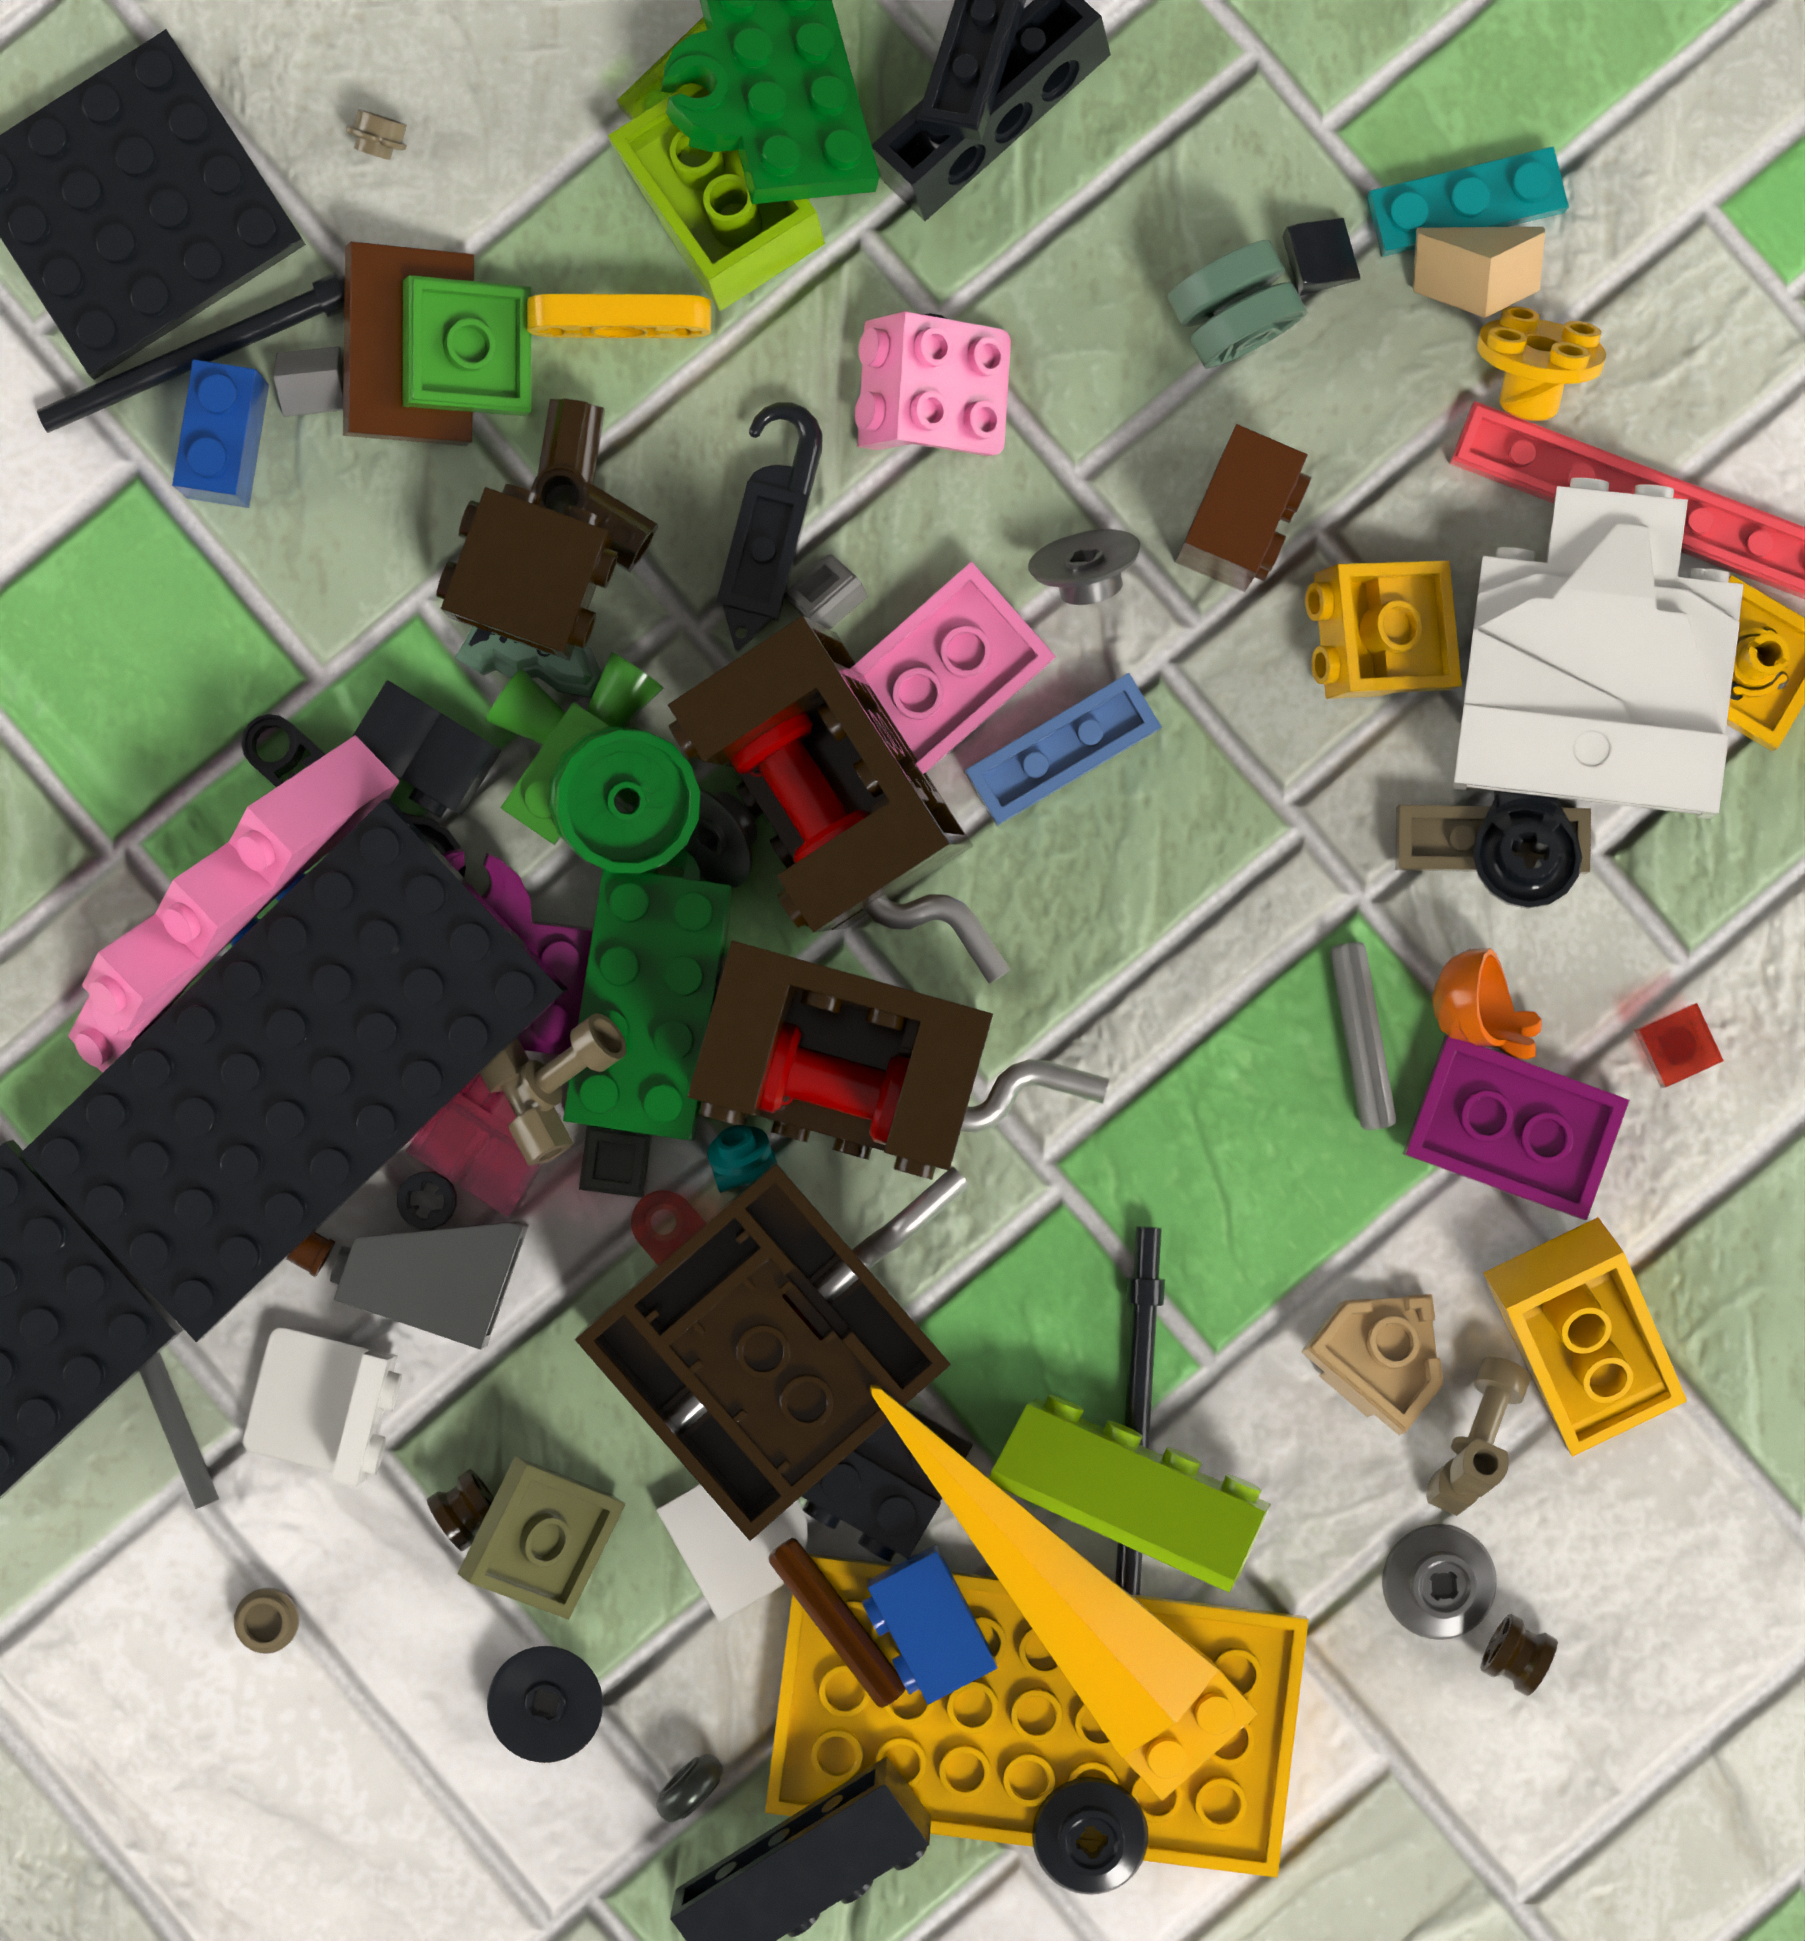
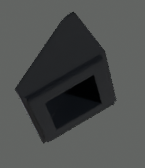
[1282,218,1361,296]

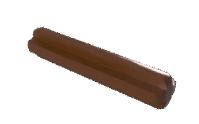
[768,1538,906,1708]

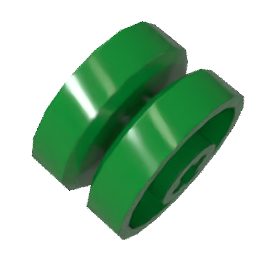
[548,726,700,874]

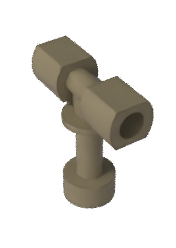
[480,1013,626,1166]
[1426,1357,1531,1516]

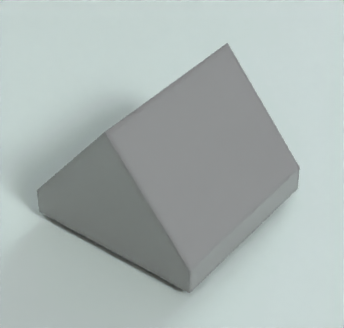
[273,346,343,417]
[785,554,868,629]

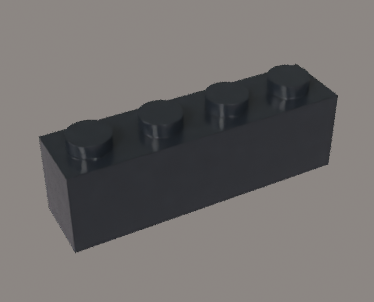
[670,1756,931,1941]

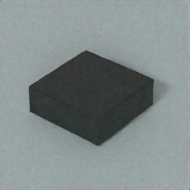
[579,1126,651,1198]

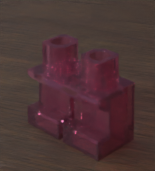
[406,1074,562,1218]

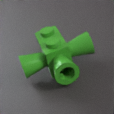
[486,652,664,845]

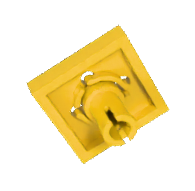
[1727,575,1805,751]

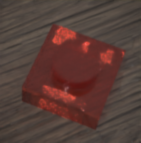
[1634,1003,1724,1088]

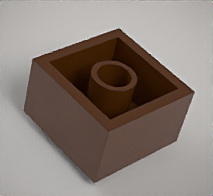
[1175,424,1312,592]

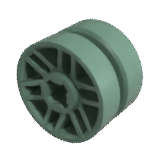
[1167,240,1307,369]

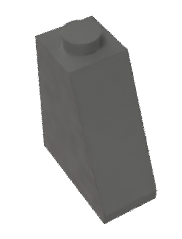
[330,1221,529,1350]

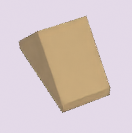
[1412,227,1545,318]

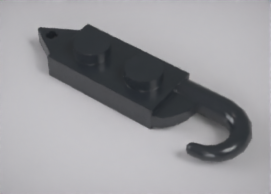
[716,402,823,652]

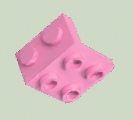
[855,311,1011,456]

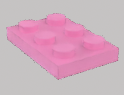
[850,561,1056,774]

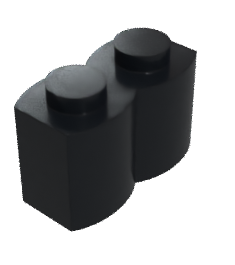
[352,680,502,818]

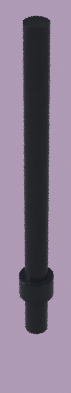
[37,272,345,433]
[1115,1226,1165,1595]

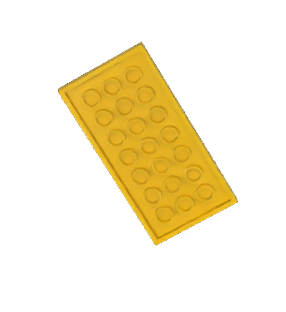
[765,1553,1309,1878]

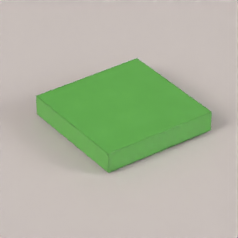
[402,275,531,416]

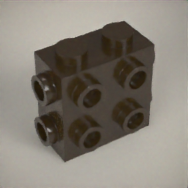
[436,484,618,661]

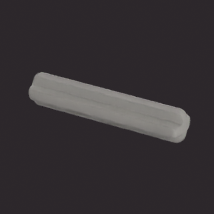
[1330,942,1396,1130]

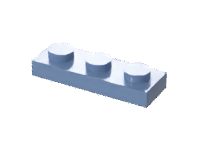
[964,673,1162,826]

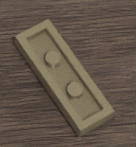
[1395,805,1591,874]

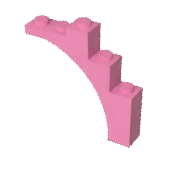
[68,735,400,1073]

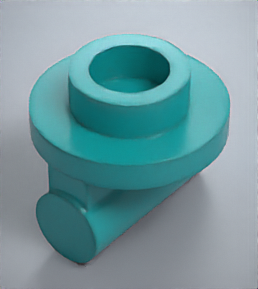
[707,1125,778,1193]

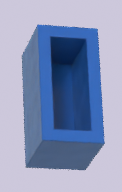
[172,360,269,508]
[862,1544,998,1705]

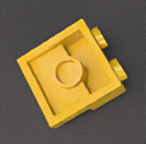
[1305,561,1462,699]

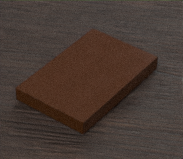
[343,241,474,446]

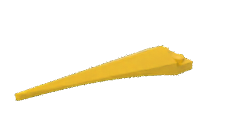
[870,1385,1259,1801]

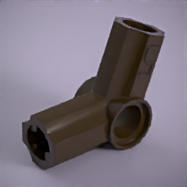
[531,398,658,572]

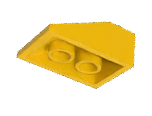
[1483,1217,1687,1457]

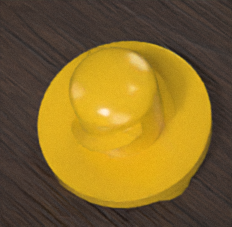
[1477,306,1606,421]

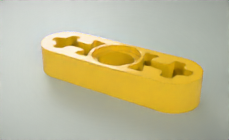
[527,294,711,338]

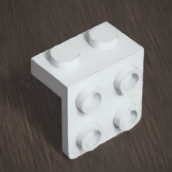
[243,1327,402,1487]

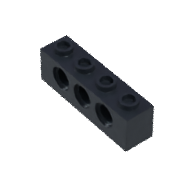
[871,0,1111,221]

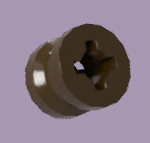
[427,1469,494,1551]
[1480,1614,1558,1696]

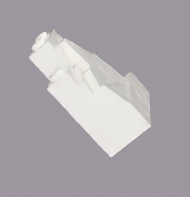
[1453,478,1744,819]

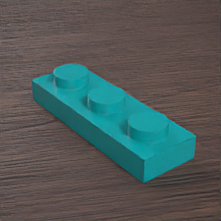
[1367,146,1569,257]

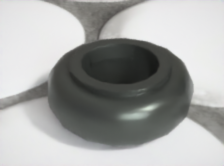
[656,1754,723,1822]

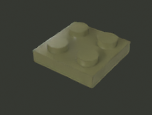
[457,1456,626,1620]

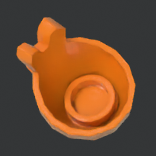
[1432,948,1542,1060]

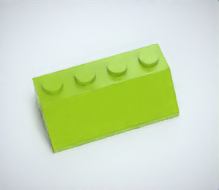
[989,1394,1271,1593]

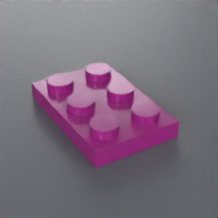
[1403,1035,1630,1220]

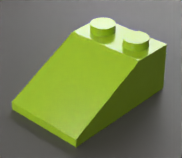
[608,83,825,312]

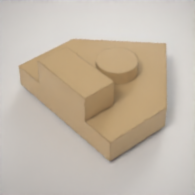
[1301,1294,1443,1435]

